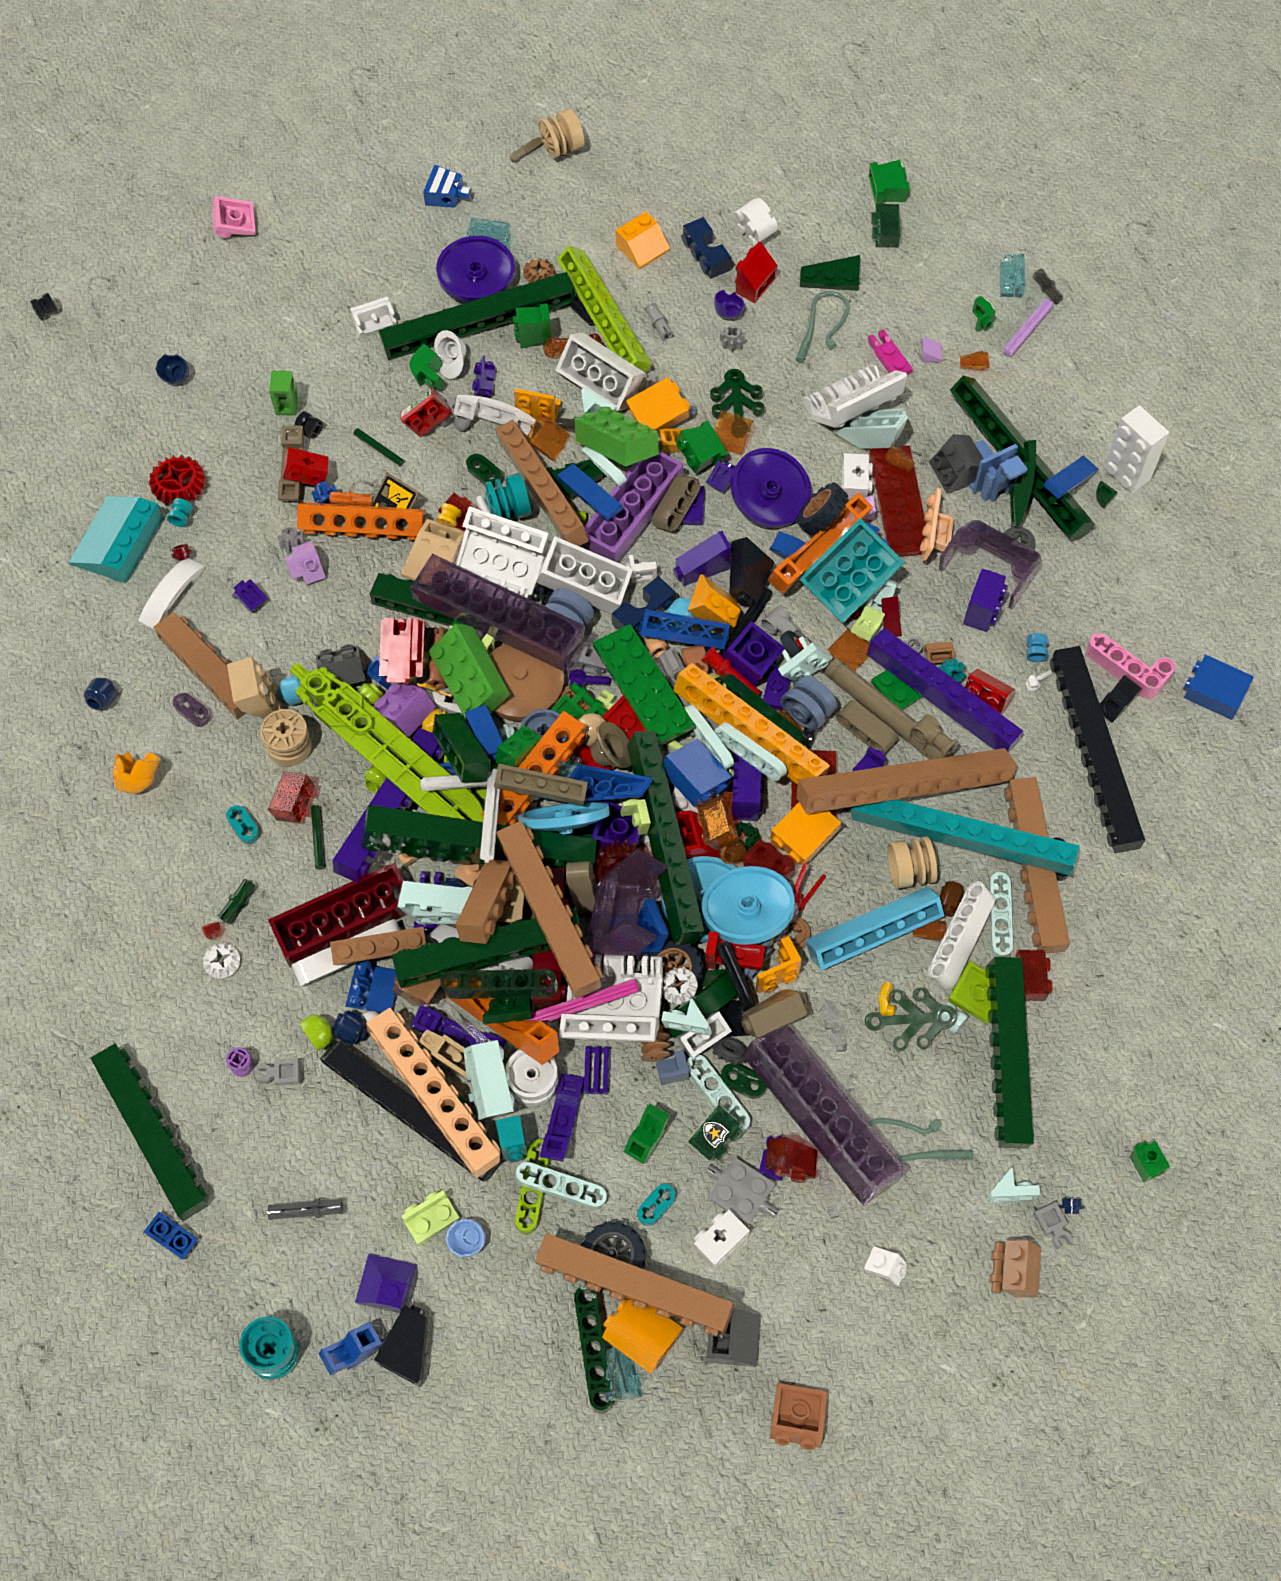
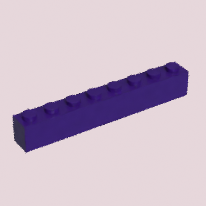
[866,628,1023,753]
[332,728,444,883]

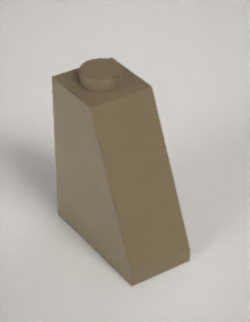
[742,989,808,1038]

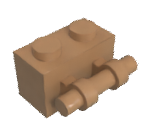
[989,1240,1041,1298]

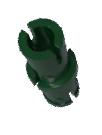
[218,879,256,924]

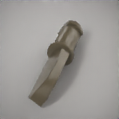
[509,137,543,162]

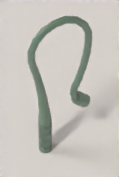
[796,291,850,363]
[857,1118,973,1165]

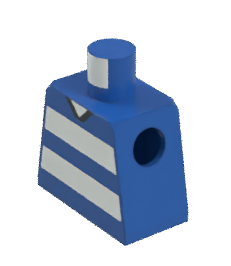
[423,165,472,208]

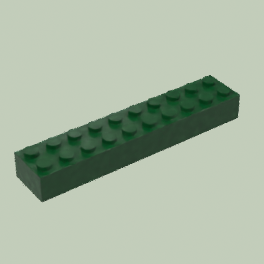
[361,805,597,876]

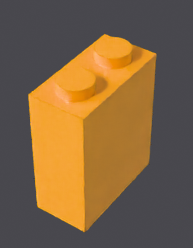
[626,377,690,435]
[770,803,842,866]
[602,1298,683,1374]

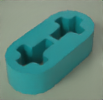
[226,805,259,844]
[637,1184,675,1226]

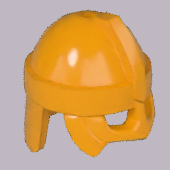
[113,752,161,794]

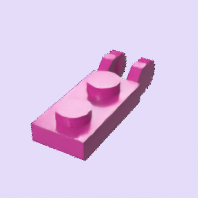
[867,330,913,375]

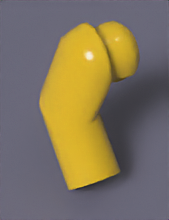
[878,982,896,1016]

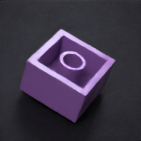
[373,684,436,738]

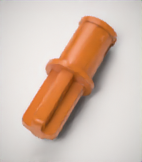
[329,491,372,506]

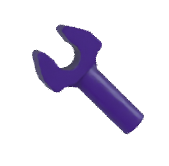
[569,669,609,687]

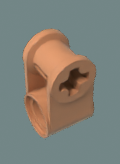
[681,645,708,674]

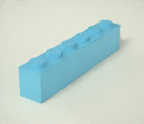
[805,887,944,970]

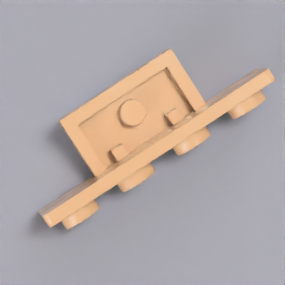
[920,488,954,561]

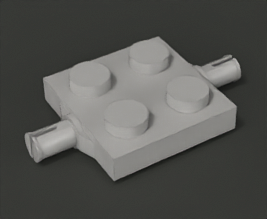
[705,1157,779,1226]

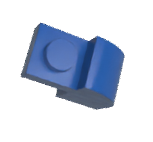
[318,1322,382,1375]

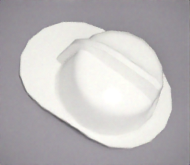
[434,330,466,379]

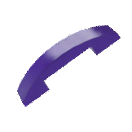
[411,1005,507,1049]
[540,1073,584,1162]

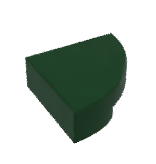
[1096,481,1118,509]

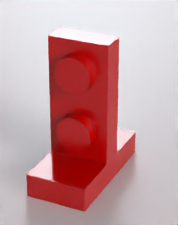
[705,931,765,971]

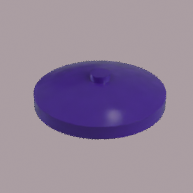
[436,236,515,302]
[730,448,811,528]

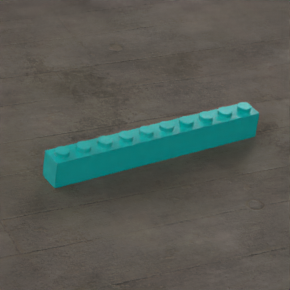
[851,800,1080,876]

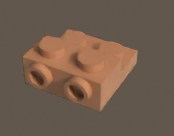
[769,1383,827,1450]

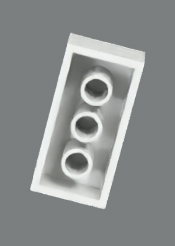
[556,332,646,411]
[1104,405,1170,493]
[536,536,633,614]

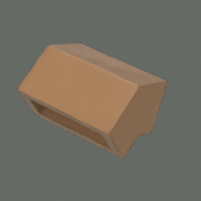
[924,641,955,663]

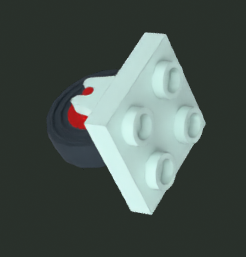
[778,630,833,682]

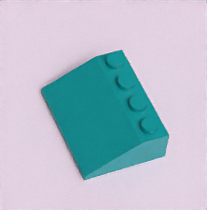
[68,496,163,584]
[798,518,905,623]

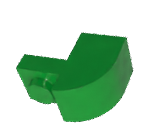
[410,344,445,392]
[623,1103,670,1164]

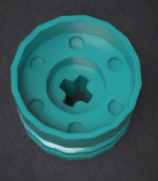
[485,473,531,520]
[239,1316,300,1380]

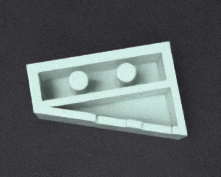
[398,881,473,924]
[464,1040,514,1122]

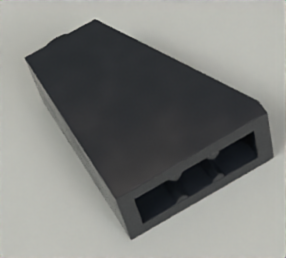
[729,537,774,606]
[374,1305,429,1387]

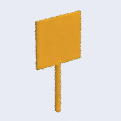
[417,683,454,698]

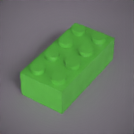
[574,406,659,466]
[429,623,510,719]

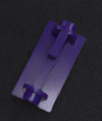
[472,356,495,398]

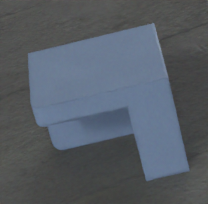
[656,1050,689,1085]

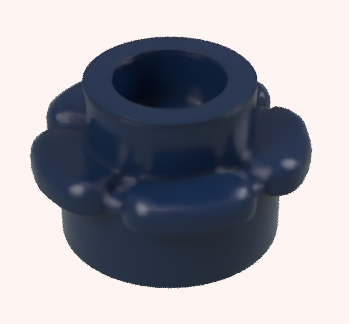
[1060,1198,1084,1214]

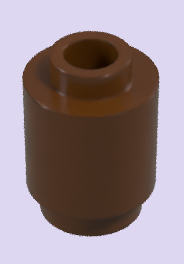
[940,881,964,917]

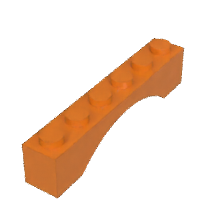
[768,492,873,595]
[443,971,559,1065]

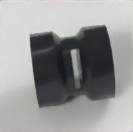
[30,293,57,319]
[294,411,323,438]

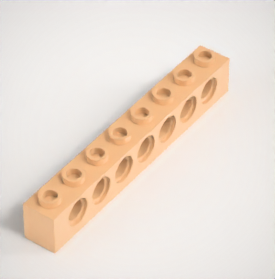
[366,1008,501,1179]

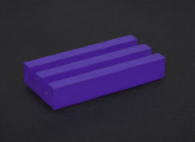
[584,1046,609,1094]

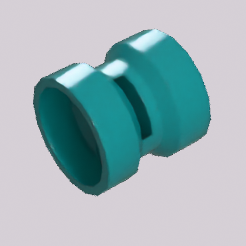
[166,498,193,527]

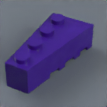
[731,753,764,821]

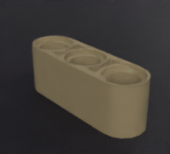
[652,475,700,531]
[836,700,898,754]
[566,861,601,915]

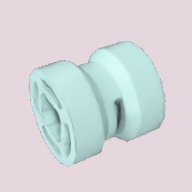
[941,1002,969,1035]

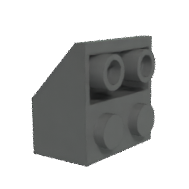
[929,434,984,493]
[316,644,366,688]
[706,1308,759,1367]

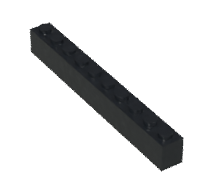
[1050,646,1145,854]

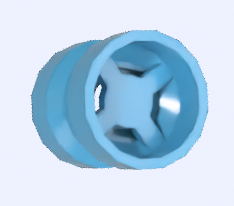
[1026,633,1048,662]

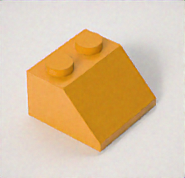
[615,211,670,270]
[687,574,741,633]

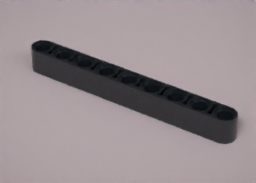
[320,1040,499,1182]

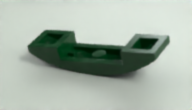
[661,971,737,1038]

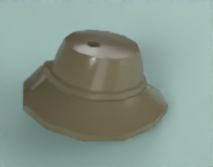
[590,722,631,769]

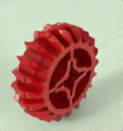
[149,454,206,506]

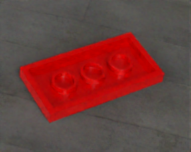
[570,696,645,770]

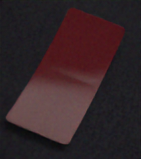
[881,596,902,637]

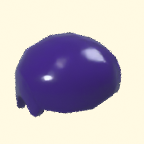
[714,290,745,319]

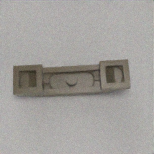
[278,426,304,501]

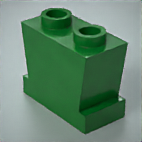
[868,160,910,206]
[513,304,552,349]
[676,421,728,474]
[491,725,542,771]

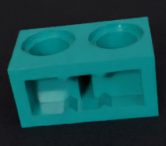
[496,1115,527,1162]

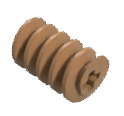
[641,1012,671,1062]

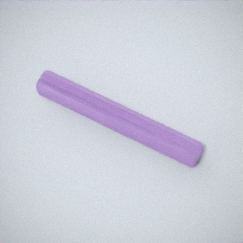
[1003,299,1053,356]

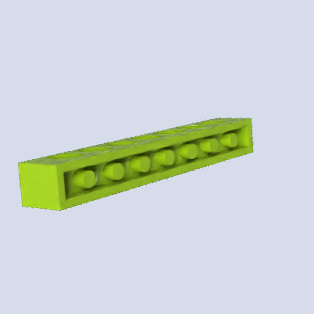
[557,245,652,372]

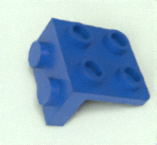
[605,899,669,954]

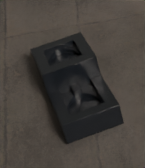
[1100,675,1143,723]

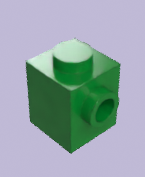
[1129,1141,1170,1183]

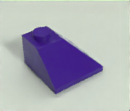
[355,1254,416,1313]

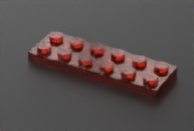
[869,445,926,557]

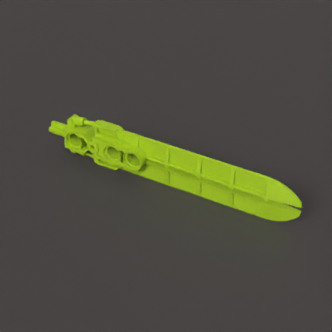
[289,662,484,822]

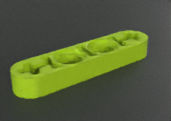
[515,1139,549,1234]

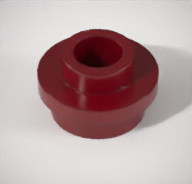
[171,544,193,561]

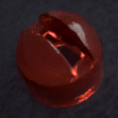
[201,921,221,940]

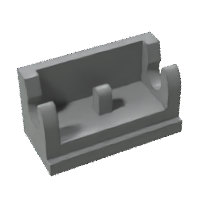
[578,646,613,680]

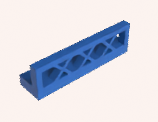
[639,609,730,650]

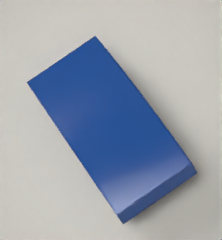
[769,532,806,559]
[144,1212,198,1260]

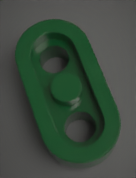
[466,454,502,487]
[721,1063,766,1099]

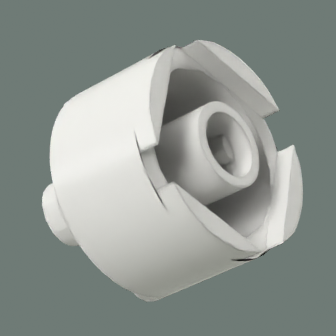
[734,198,778,246]

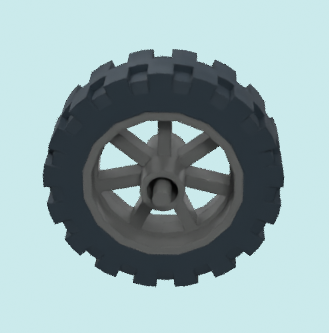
[581,1221,647,1269]

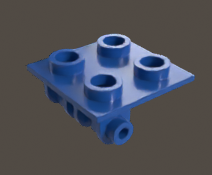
[345,960,396,1013]

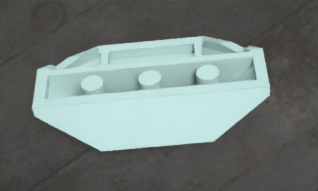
[833,408,908,449]

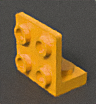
[514,388,561,423]
[756,936,801,994]

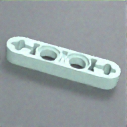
[581,446,627,487]
[684,704,734,769]
[714,722,787,781]
[989,872,1013,957]
[687,1054,750,1134]
[514,1162,607,1209]

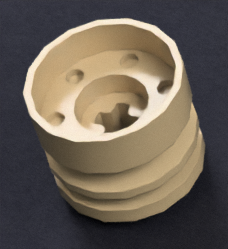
[538,108,585,158]
[260,709,312,767]
[887,836,937,889]

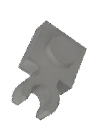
[258,1058,300,1086]
[1033,1202,1073,1250]

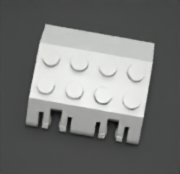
[803,365,907,428]
[445,506,549,611]
[559,954,663,1042]

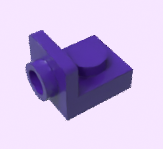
[706,461,735,493]
[232,579,267,613]
[852,746,887,771]

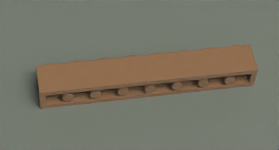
[495,420,588,546]
[1004,777,1070,954]
[496,820,603,999]
[535,1233,735,1337]

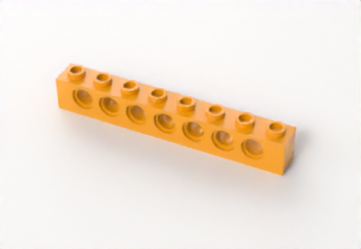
[673,663,830,784]

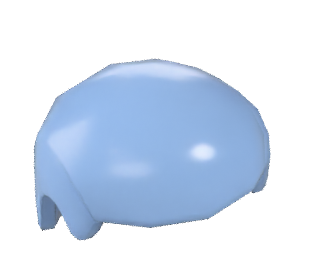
[446,1219,486,1257]

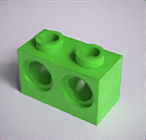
[269,370,298,416]

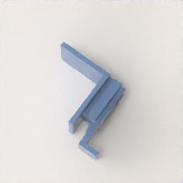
[968,440,1027,502]

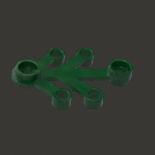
[710,369,764,438]
[865,988,957,1051]

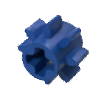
[312,481,337,504]

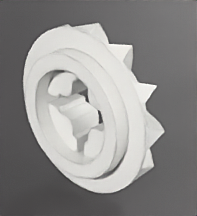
[203,942,240,979]
[662,967,698,1004]

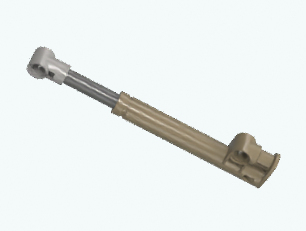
[761,607,958,760]

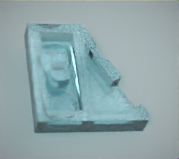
[605,1347,642,1401]

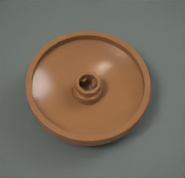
[488,641,564,721]

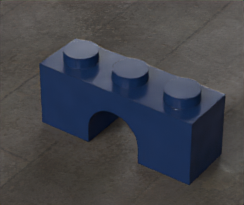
[681,217,732,279]
[611,576,676,636]

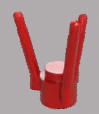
[785,862,826,911]

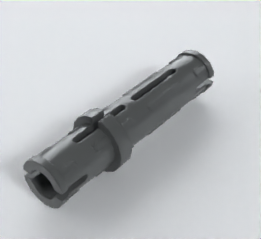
[268,1198,343,1220]

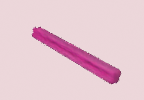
[526,979,639,1023]

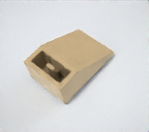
[401,519,465,589]
[227,656,283,718]

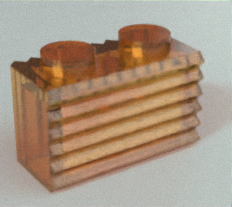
[696,795,739,851]

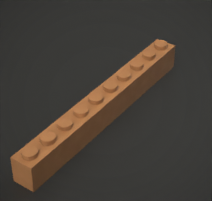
[796,748,1016,814]

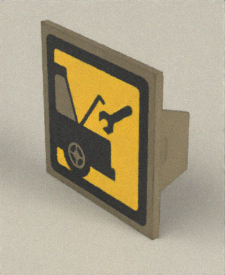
[371,472,420,528]

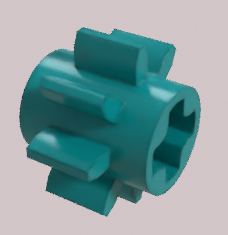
[938,657,966,683]

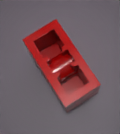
[282,447,329,486]

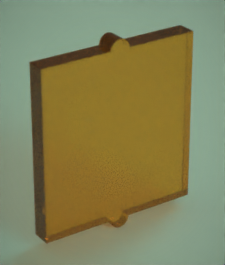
[715,410,753,455]
[526,413,569,461]
[828,629,870,671]

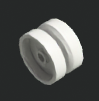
[505,1050,559,1106]

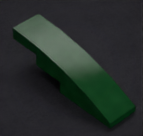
[1009,440,1036,527]

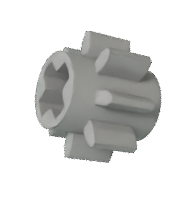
[720,325,745,351]
[278,527,304,553]

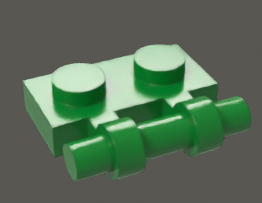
[550,682,607,720]

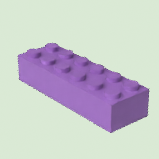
[580,451,683,563]

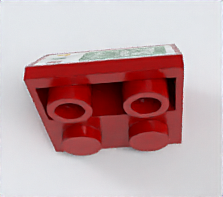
[400,388,452,437]

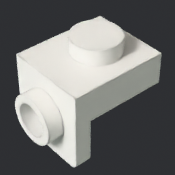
[864,1246,907,1286]

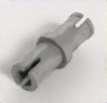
[645,303,673,340]

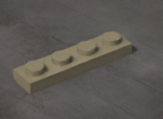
[494,764,588,806]

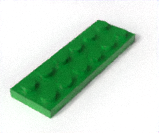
[592,624,695,746]

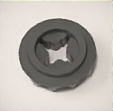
[1002,527,1035,557]
[711,1037,748,1065]

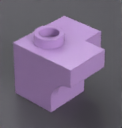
[285,541,326,585]

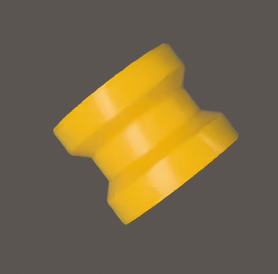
[436,503,462,528]

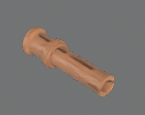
[427,626,446,690]

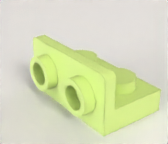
[401,1190,460,1246]

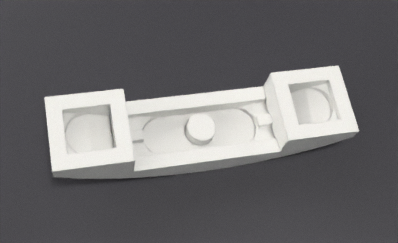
[453,395,535,438]
[138,558,205,631]

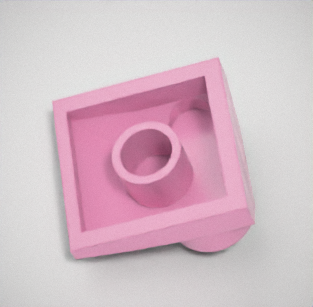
[212,196,255,238]

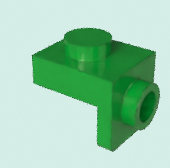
[972,296,996,332]

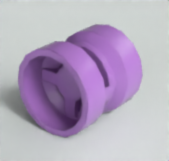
[226,1047,254,1077]

